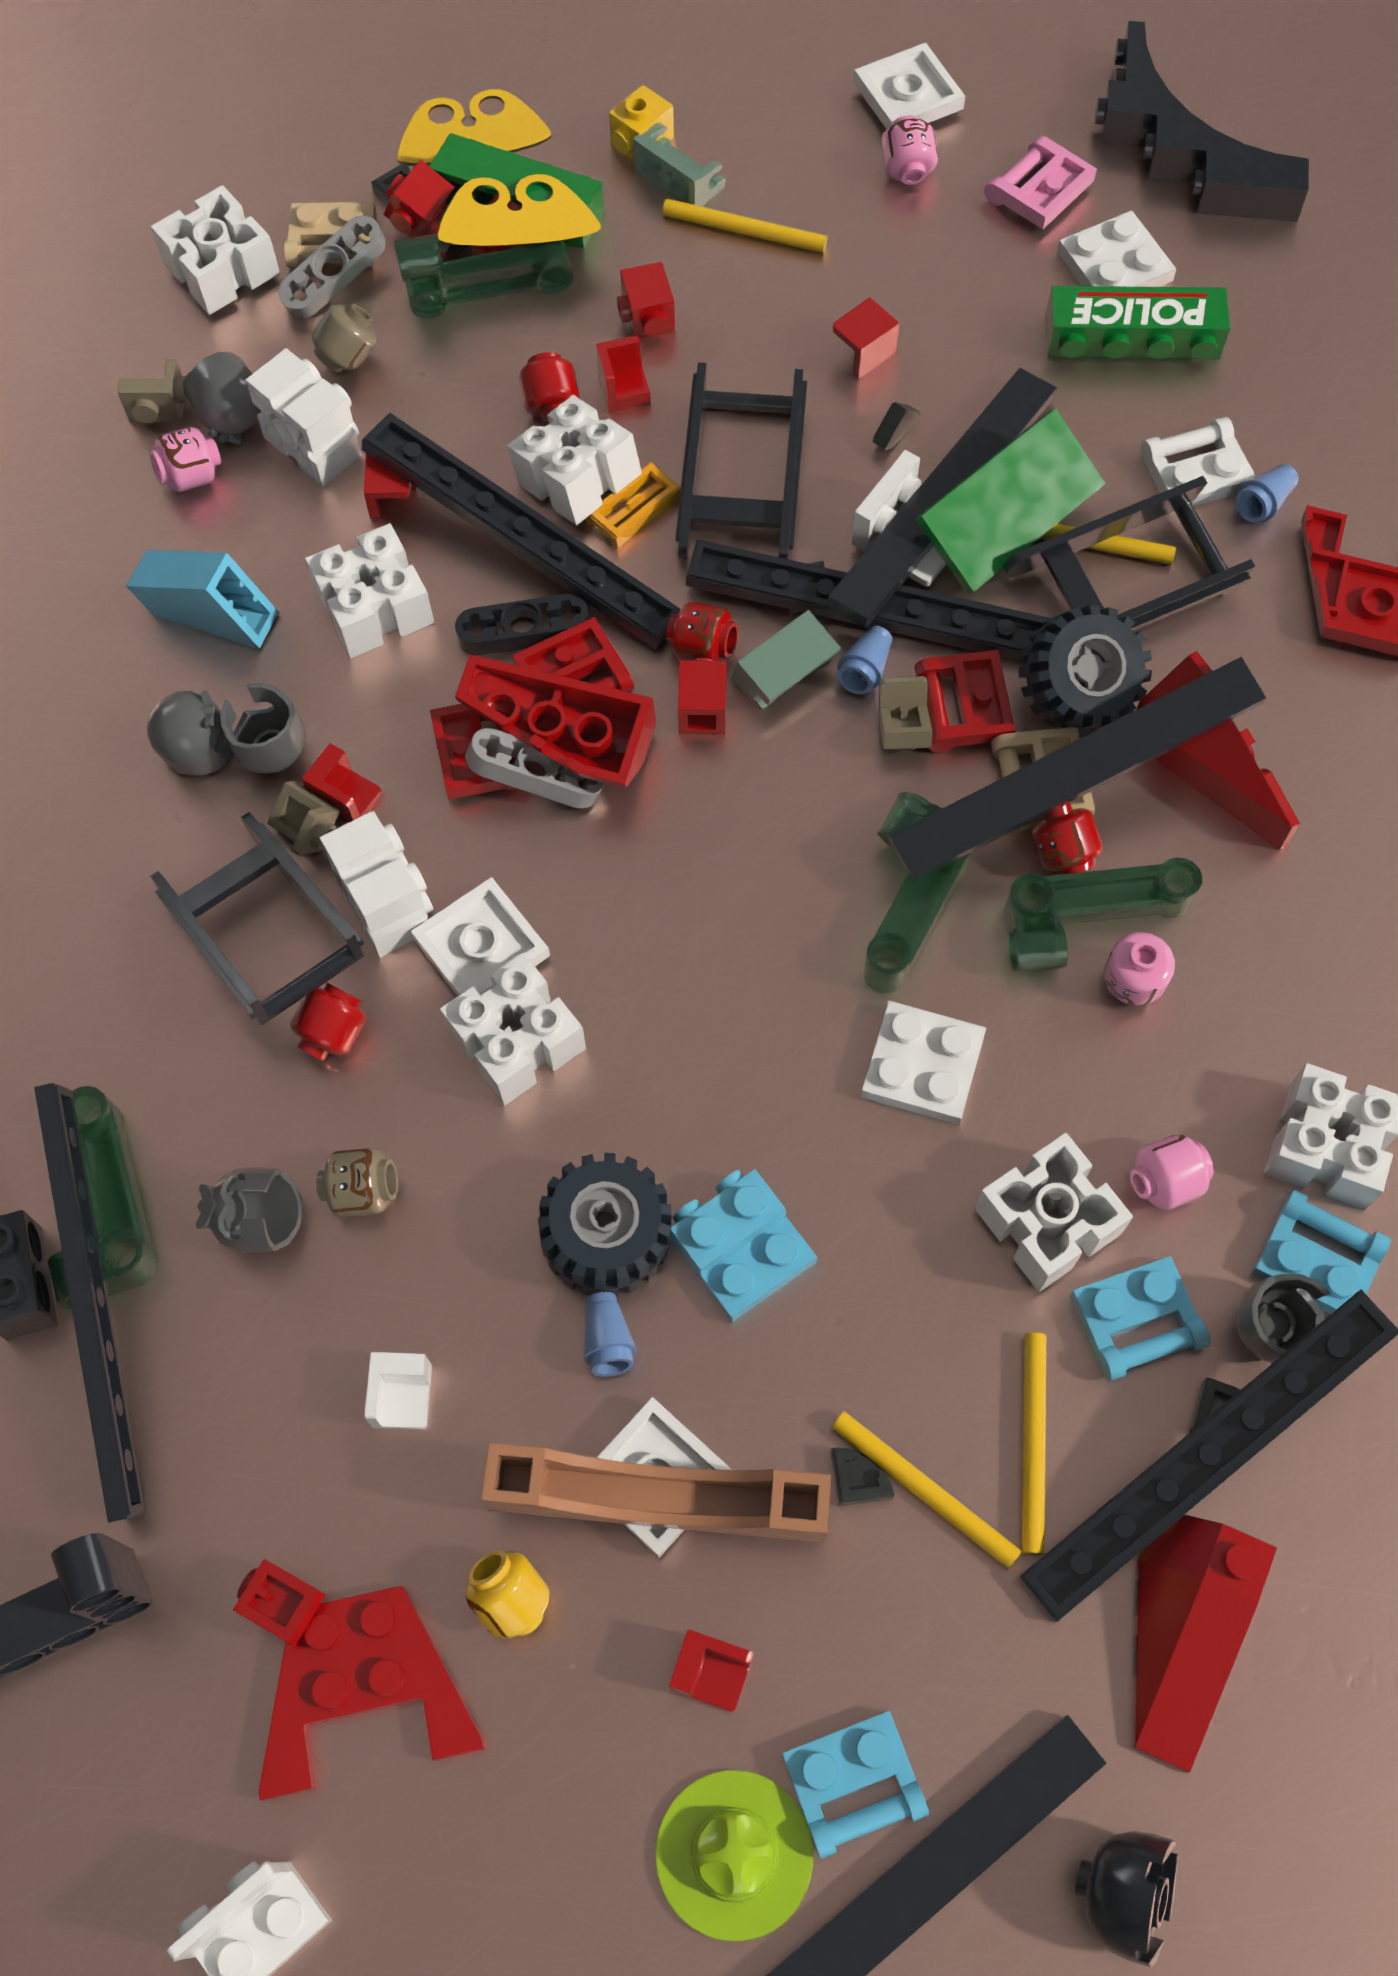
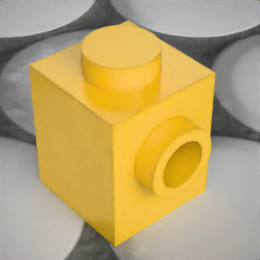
[609,85,674,160]

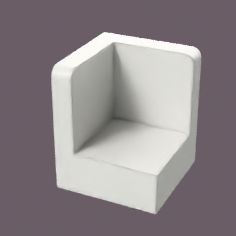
[365,1352,432,1430]

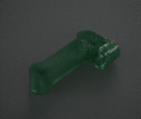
[394,233,574,319]
[863,792,971,993]
[1004,857,1203,973]
[47,1086,158,1309]

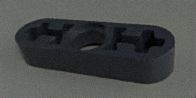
[455,594,589,656]

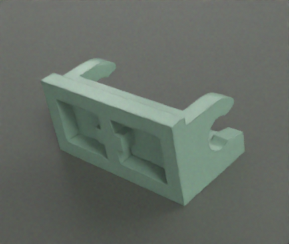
[633,123,725,206]
[731,610,841,710]

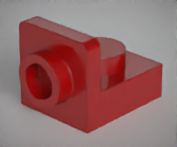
[233,1559,326,1647]

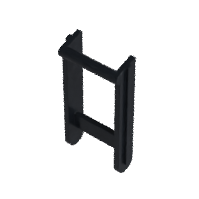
[676,362,807,559]
[1003,475,1256,631]
[150,812,364,1025]

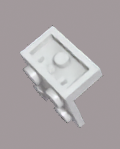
[852,450,946,586]
[166,1861,332,1976]

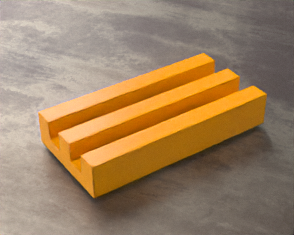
[586,462,681,549]

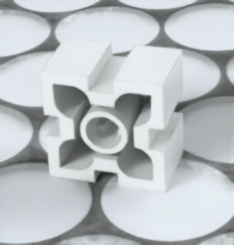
[150,185,280,315]
[245,348,362,487]
[507,395,642,525]
[305,523,434,659]
[319,810,434,958]
[440,952,586,1106]
[1263,1063,1398,1211]
[974,1133,1133,1292]

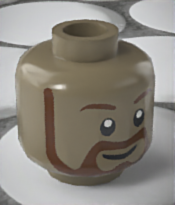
[312,304,378,372]
[316,1148,398,1218]

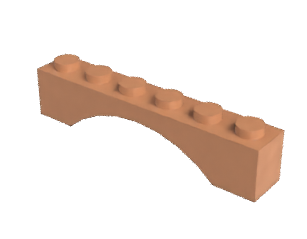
[481,1442,831,1543]

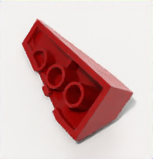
[455,654,657,788]
[1133,1515,1277,1773]

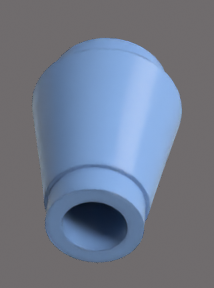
[1235,464,1299,523]
[837,626,892,694]
[584,1292,637,1377]

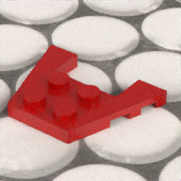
[1301,505,1398,656]
[258,1585,486,1801]

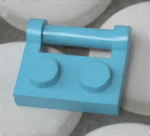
[1251,1189,1392,1314]
[1070,1256,1211,1381]
[782,1710,929,1860]

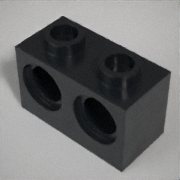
[0,1210,58,1340]

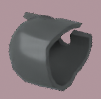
[183,352,261,445]
[220,683,306,774]
[147,690,233,775]
[196,1167,303,1253]
[1236,1274,1330,1364]

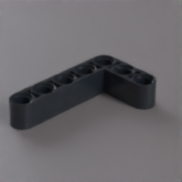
[0,1533,153,1679]

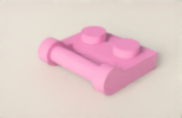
[984,136,1097,229]

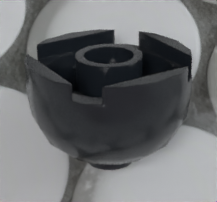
[1075,1831,1178,1967]

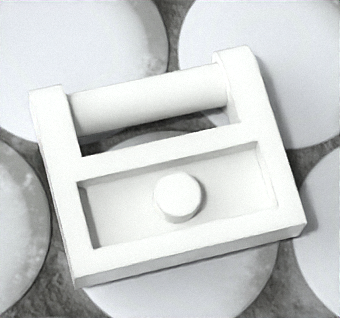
[1141,416,1256,513]

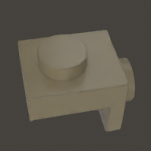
[118,359,189,423]
[878,676,932,751]
[267,780,341,856]

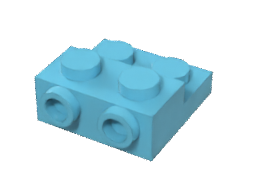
[670,1169,817,1323]

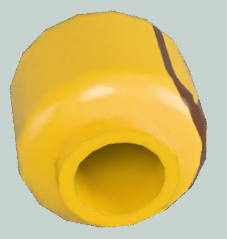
[465,1550,550,1638]

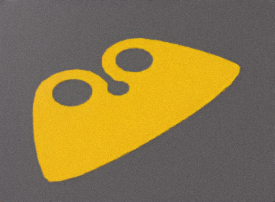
[397,89,551,164]
[438,174,601,246]

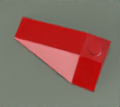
[1136,651,1300,850]

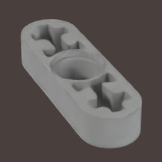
[279,215,386,319]
[465,728,604,809]

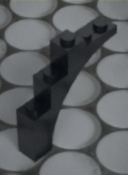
[1094,21,1309,222]

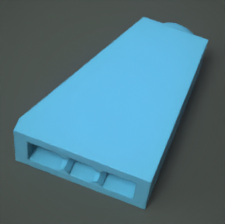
[126,550,279,649]

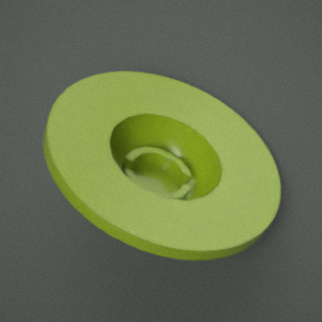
[656,1770,813,1942]

